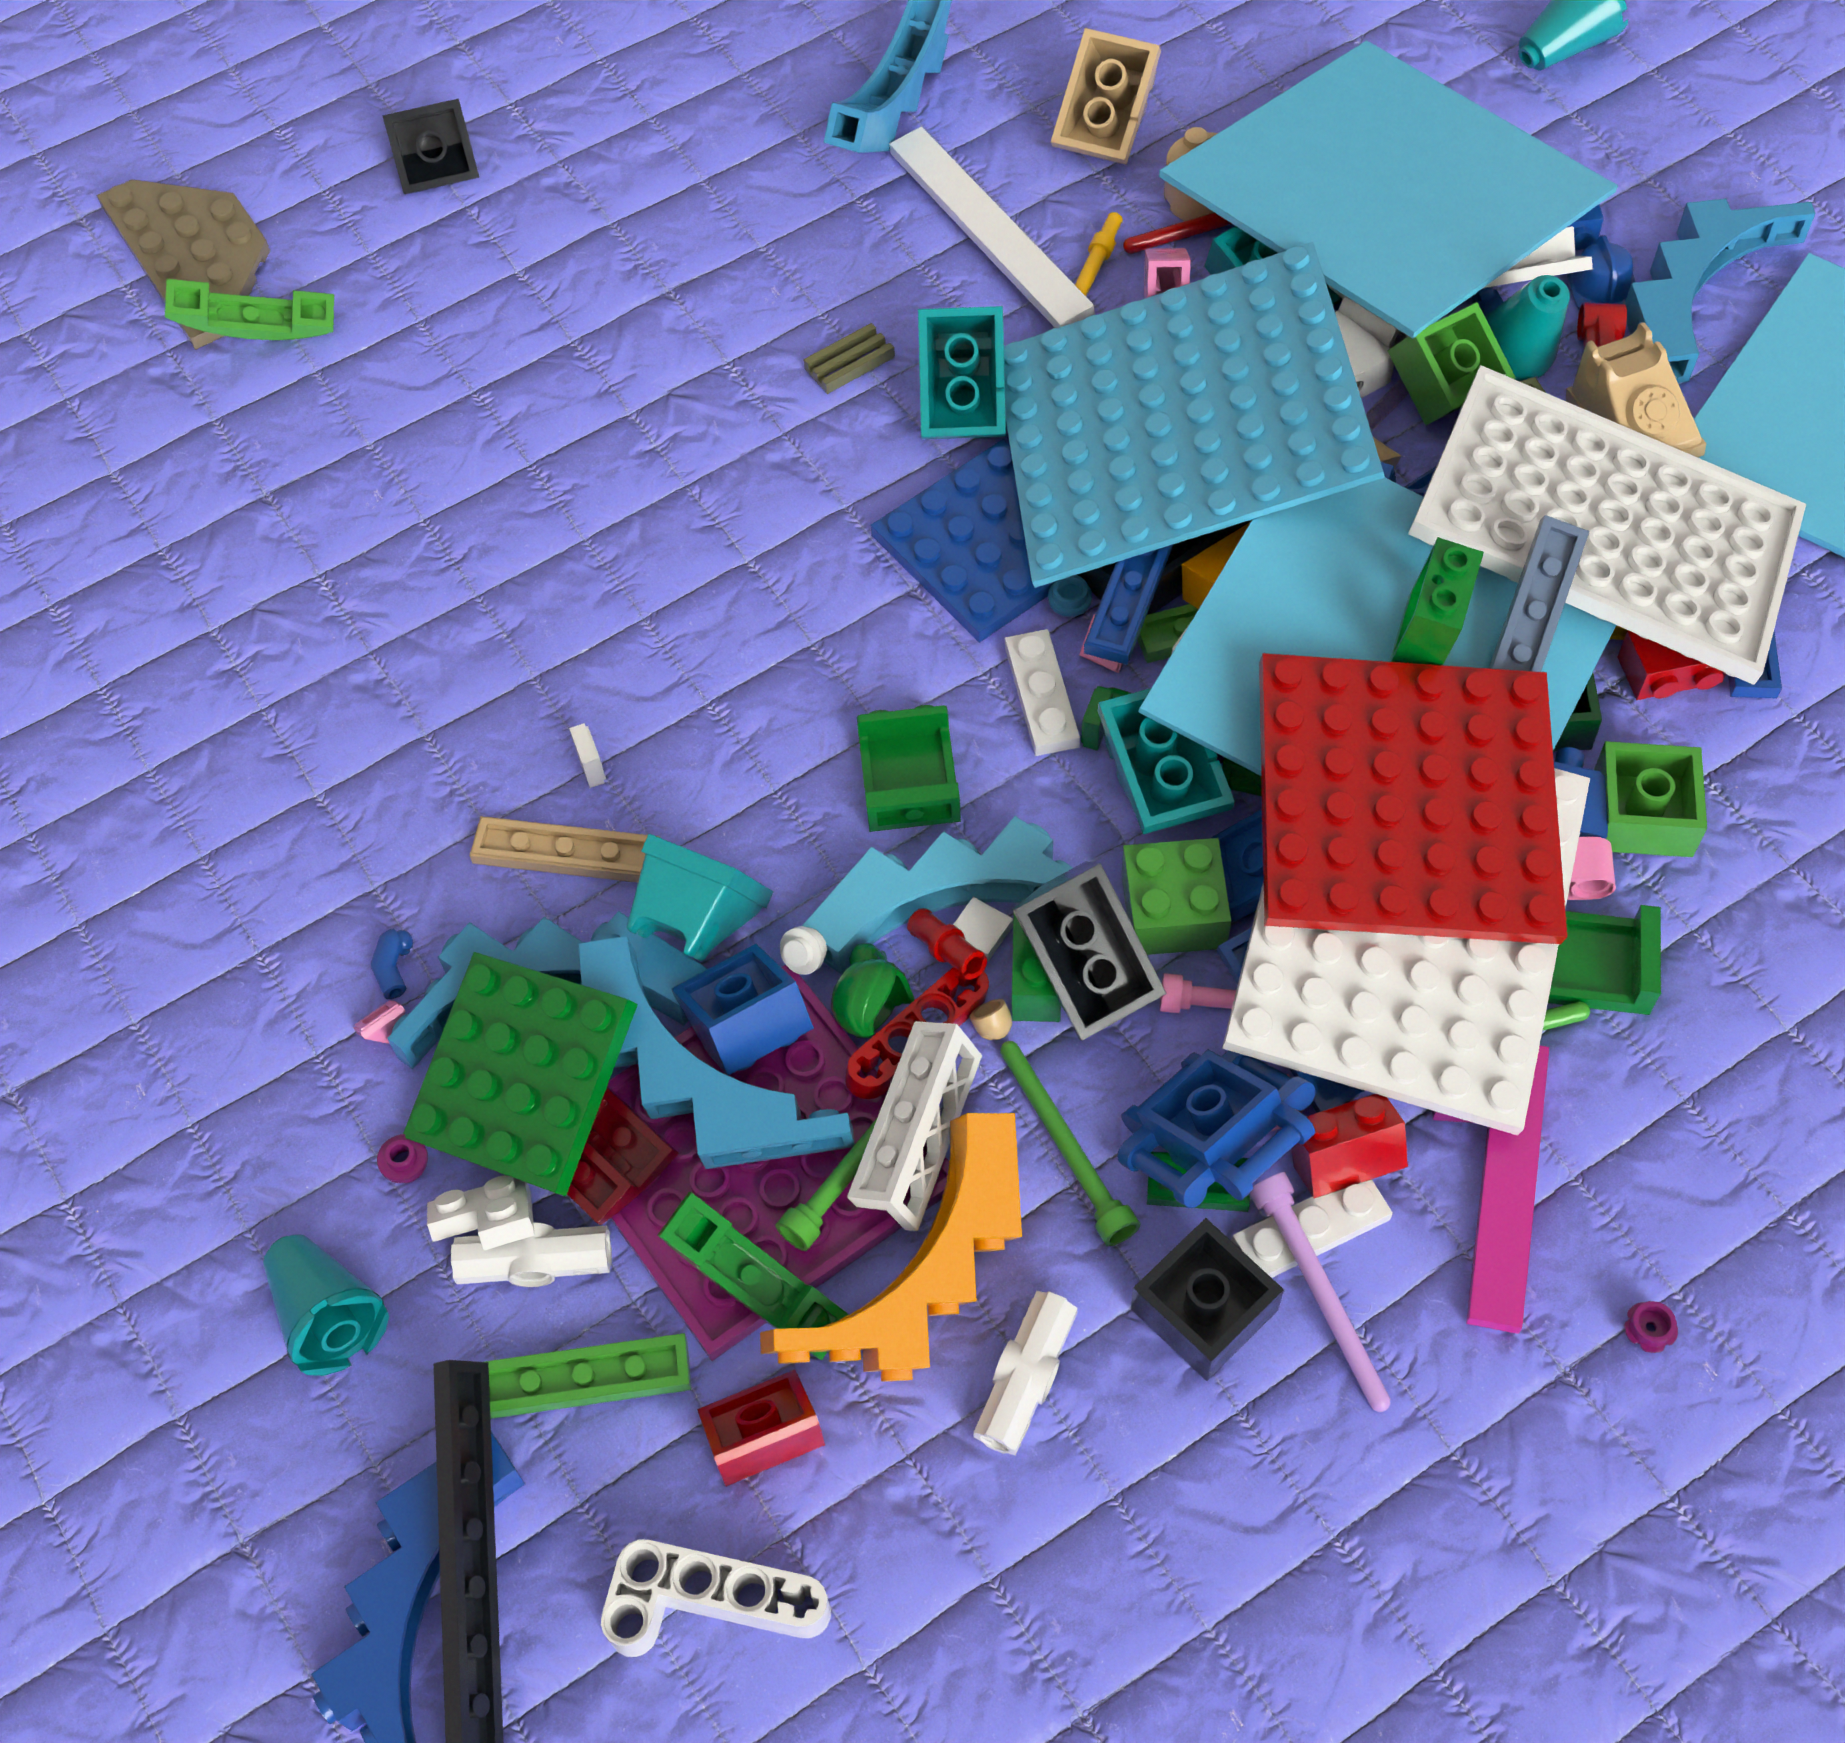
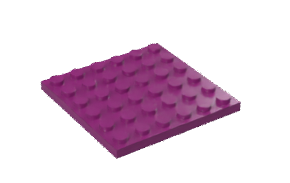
[607,965,949,1361]

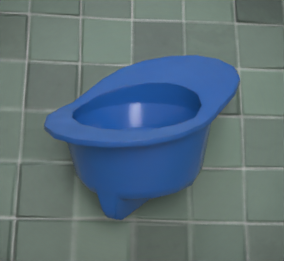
[1567,235,1635,324]

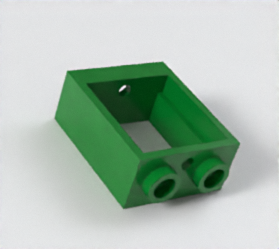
[1389,537,1484,665]

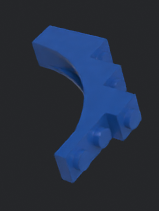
[311,1431,525,1743]

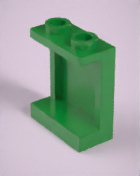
[857,705,961,832]
[1548,905,1661,1015]

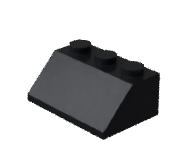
[1012,861,1167,1041]

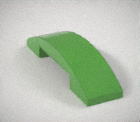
[165,279,334,340]

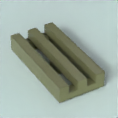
[804,323,895,394]

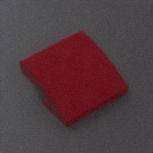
[567,1087,679,1225]

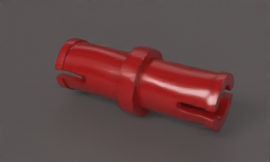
[907,908,987,980]

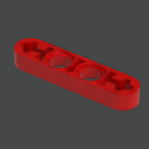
[845,967,989,1100]

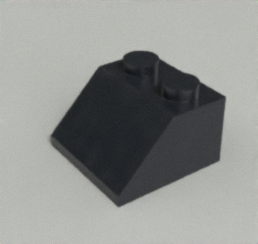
[382,98,480,195]

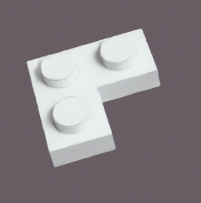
[427,1175,535,1250]

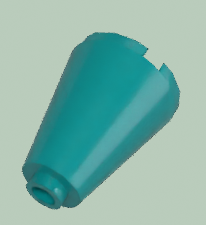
[1518,0,1628,70]
[1485,275,1570,382]
[263,1234,389,1376]

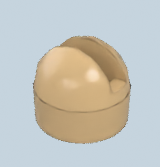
[969,999,1012,1040]

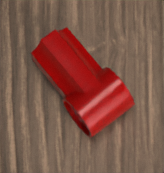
[1577,302,1627,349]

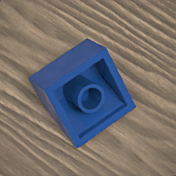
[671,944,814,1076]

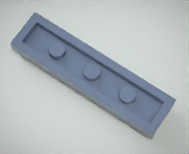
[1489,515,1590,672]

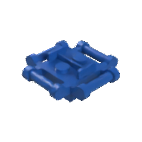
[1117,1049,1315,1208]

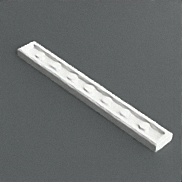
[889,126,1095,328]

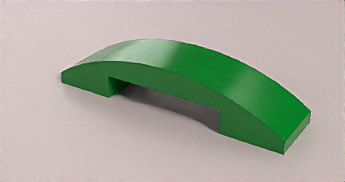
[657,1192,849,1360]

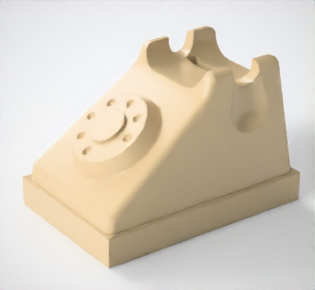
[1050,28,1161,165]
[1565,323,1706,457]

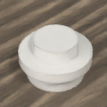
[780,926,827,975]

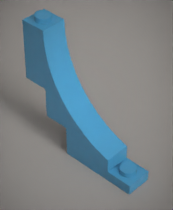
[578,934,855,1169]

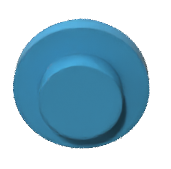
[1048,575,1092,617]

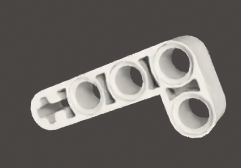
[601,1540,831,1657]

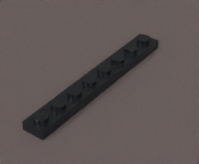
[433,1360,504,1743]

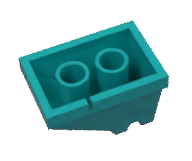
[918,306,1006,440]
[1097,688,1235,835]
[627,834,774,961]

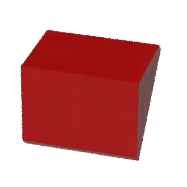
[697,1369,825,1486]

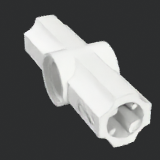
[451,1223,612,1287]
[973,1291,1078,1456]

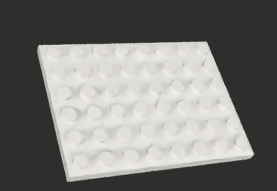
[1408,365,1806,685]
[1222,768,1590,1136]

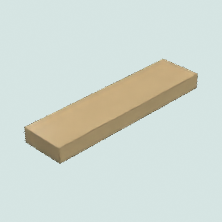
[469,816,660,883]

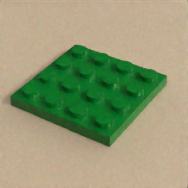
[403,952,638,1196]

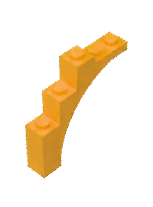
[760,1113,1022,1382]

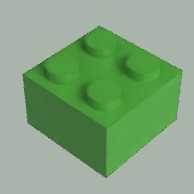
[1387,302,1516,426]
[1594,741,1707,857]
[1121,838,1231,955]

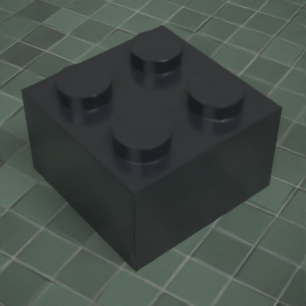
[1130,1218,1284,1381]

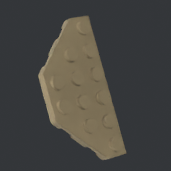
[96,180,270,350]

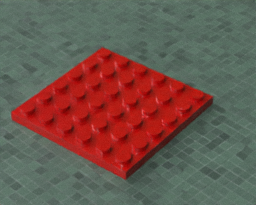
[1259,653,1567,944]

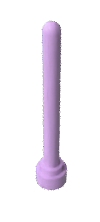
[1250,1172,1390,1412]

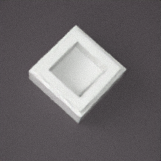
[569,723,606,788]
[953,897,1013,962]

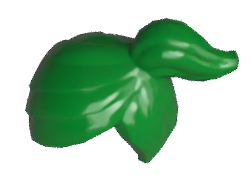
[831,943,915,1038]

